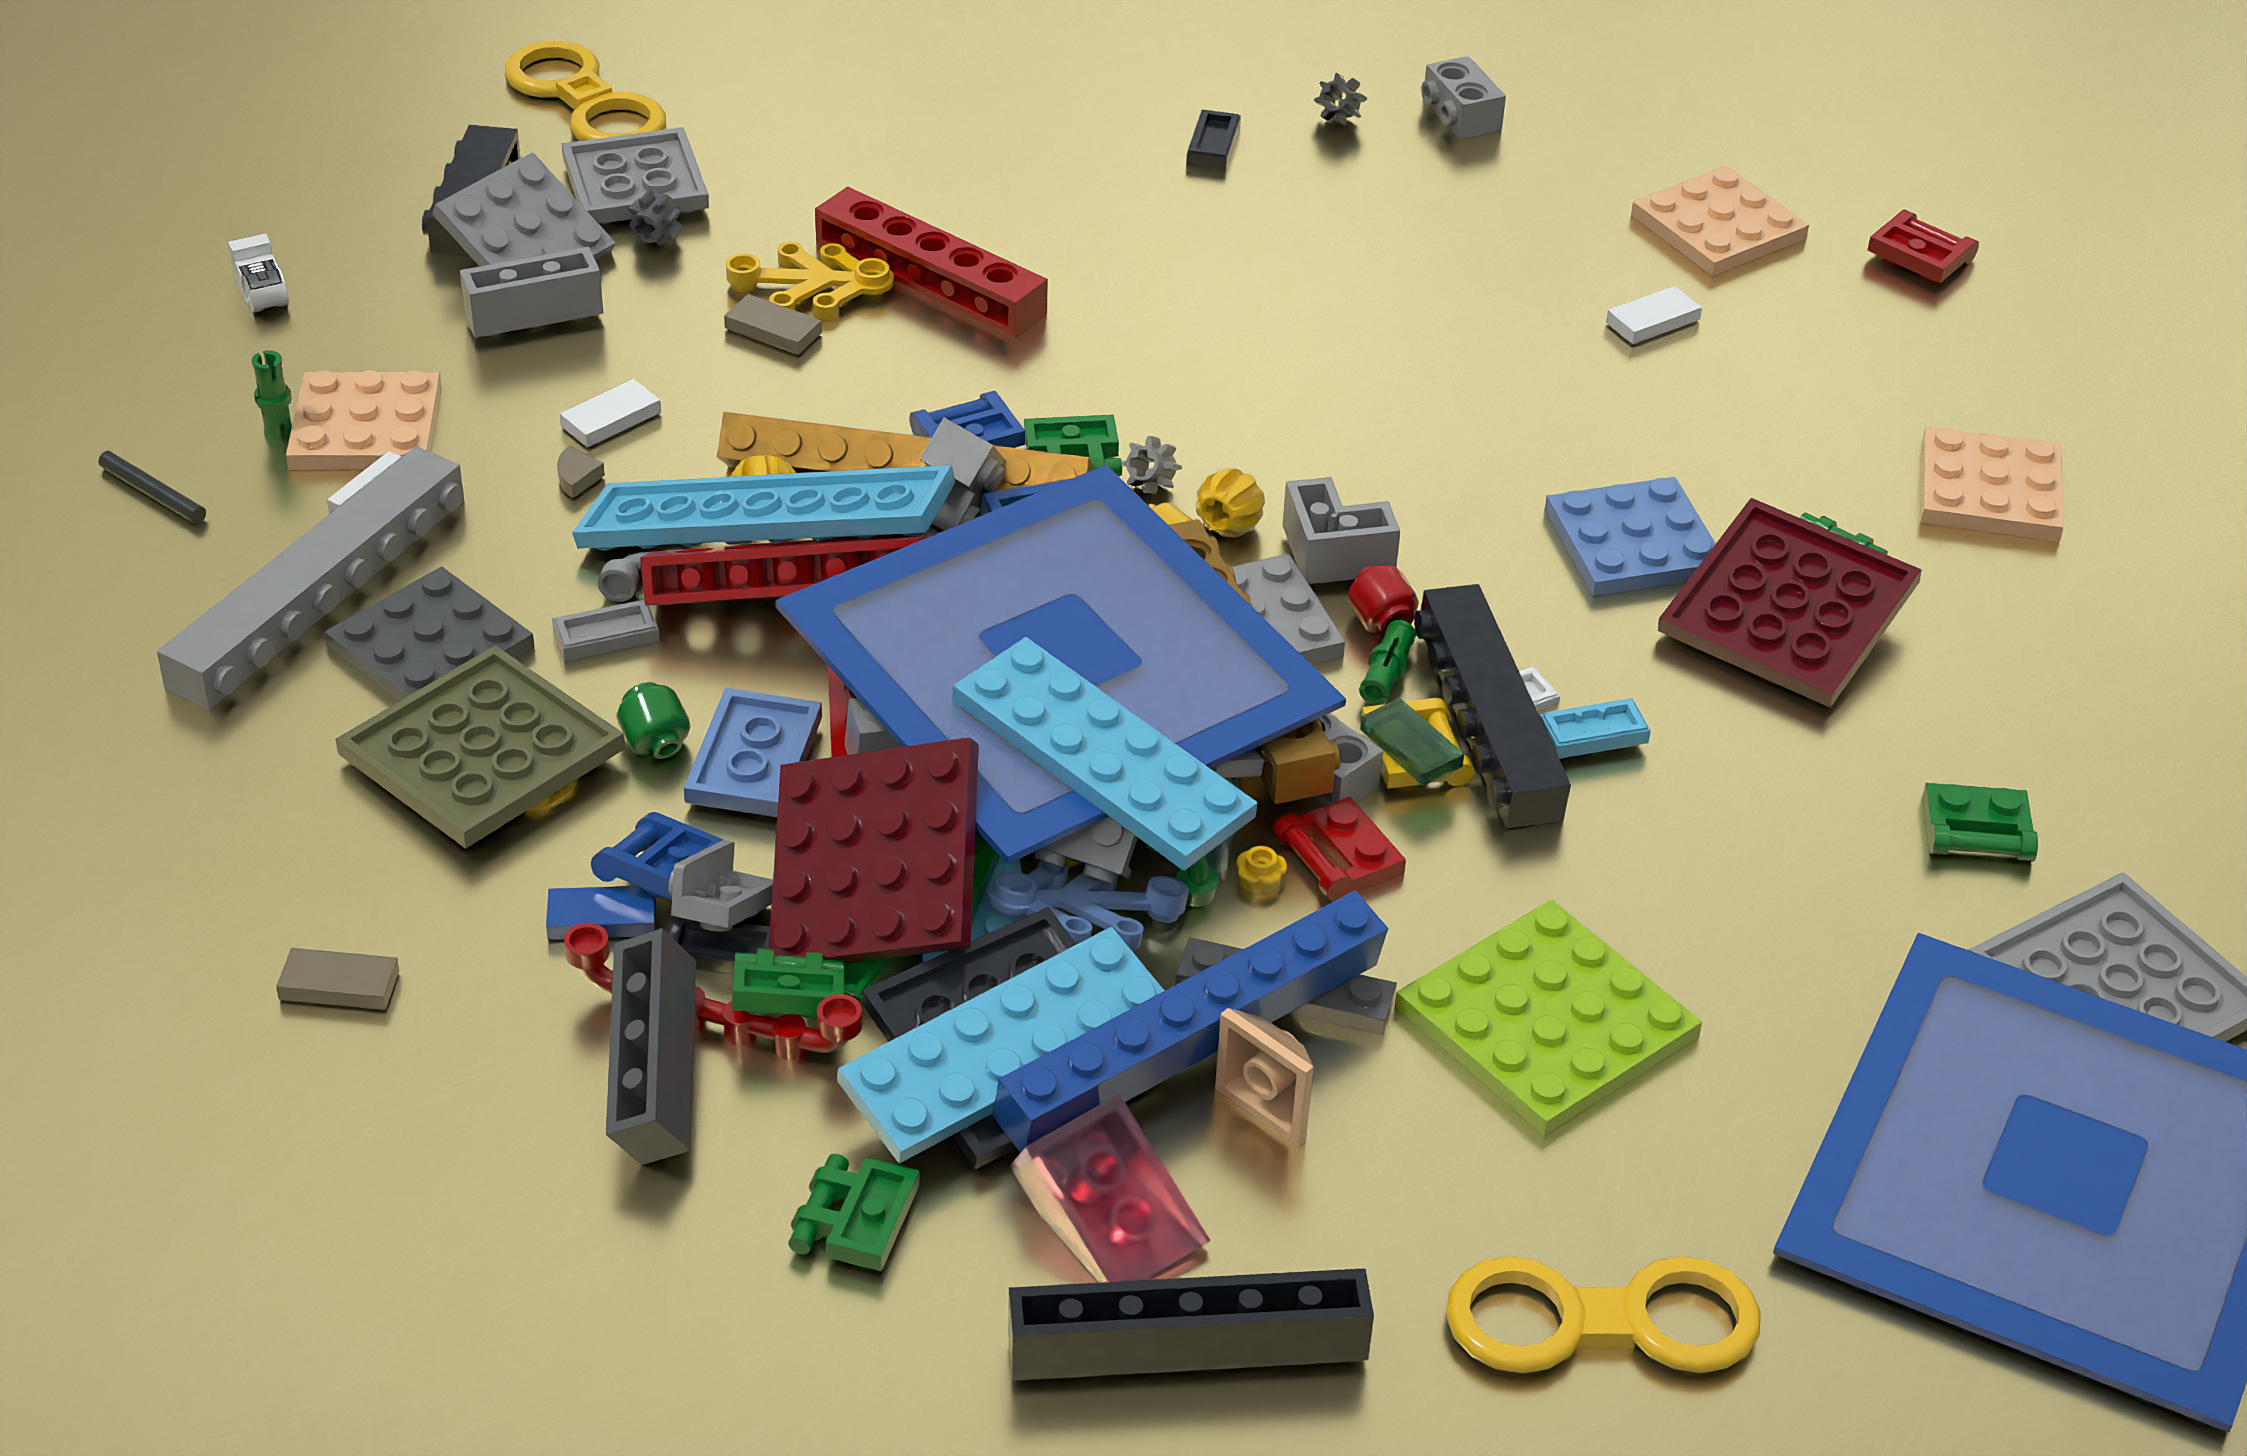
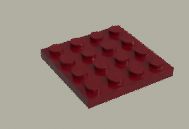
[1658,498,1922,708]
[769,737,979,963]

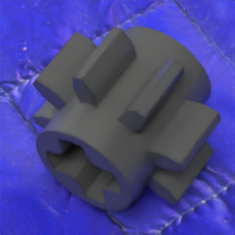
[1314,73,1367,126]
[628,190,682,246]

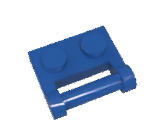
[909,391,1025,448]
[591,812,724,900]

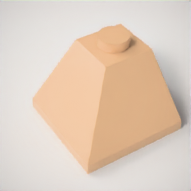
[1215,1008,1313,1148]

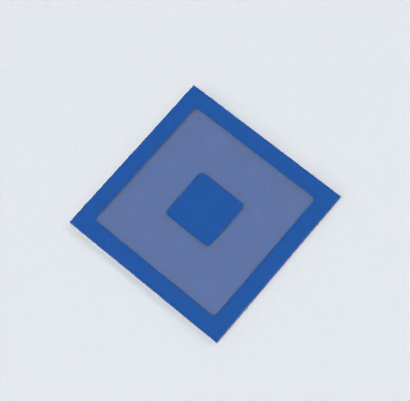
[776,465,1346,864]
[1773,933,2247,1433]

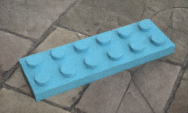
[952,637,1258,871]
[837,926,1164,1164]

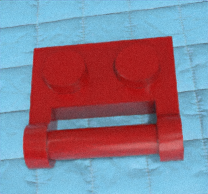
[1867,209,1979,283]
[1272,796,1406,901]

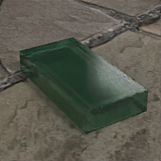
[1360,698,1464,786]

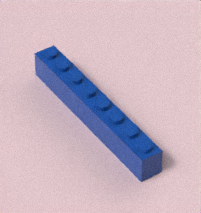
[992,890,1389,1157]

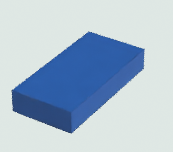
[546,886,656,940]

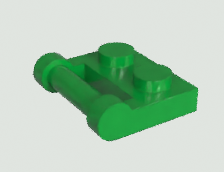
[1922,783,2038,862]

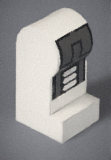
[228,234,289,313]

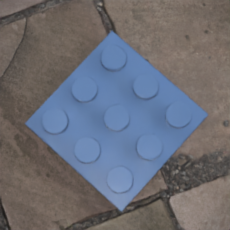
[1544,477,1716,597]

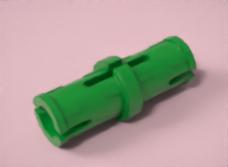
[251,350,292,442]
[1359,620,1417,705]

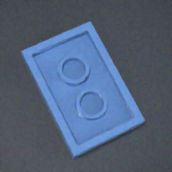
[683,688,822,817]

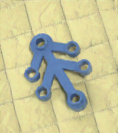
[986,861,1189,951]

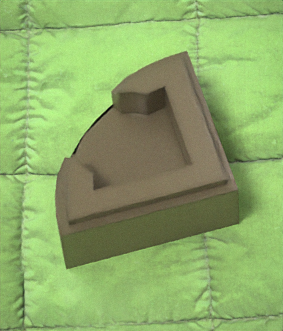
[557,445,605,498]

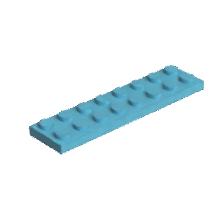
[572,465,956,551]

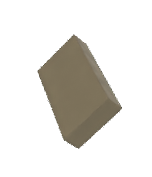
[724,294,822,355]
[276,948,399,1010]

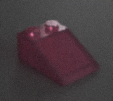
[1010,1094,1211,1283]

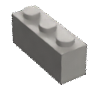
[460,247,604,338]

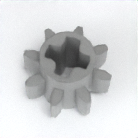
[1121,436,1182,495]

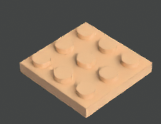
[1631,166,1809,276]
[286,370,442,470]
[1921,427,2064,542]

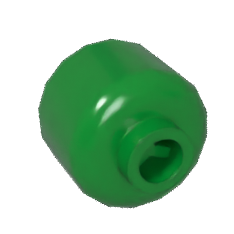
[616,682,691,759]

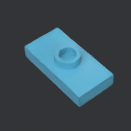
[1540,698,1651,759]

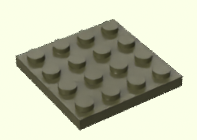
[335,645,626,848]

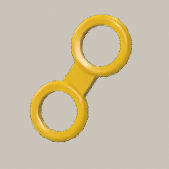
[505,40,666,141]
[1446,1256,1761,1374]

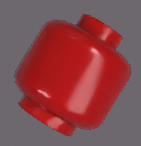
[1347,565,1419,635]

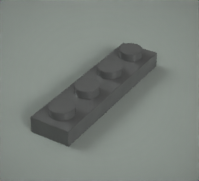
[1175,937,1397,1035]

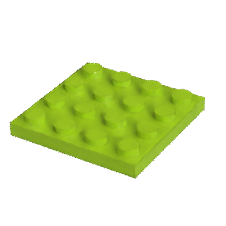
[1395,899,1702,1136]

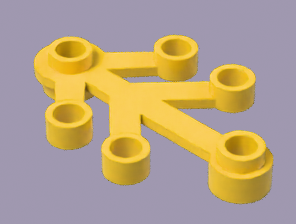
[726,242,894,320]

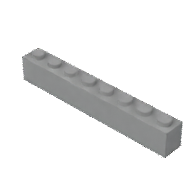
[157,446,464,710]

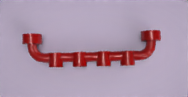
[564,923,862,1060]

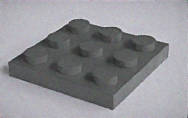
[324,566,535,702]

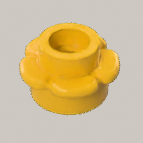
[1236,846,1287,894]

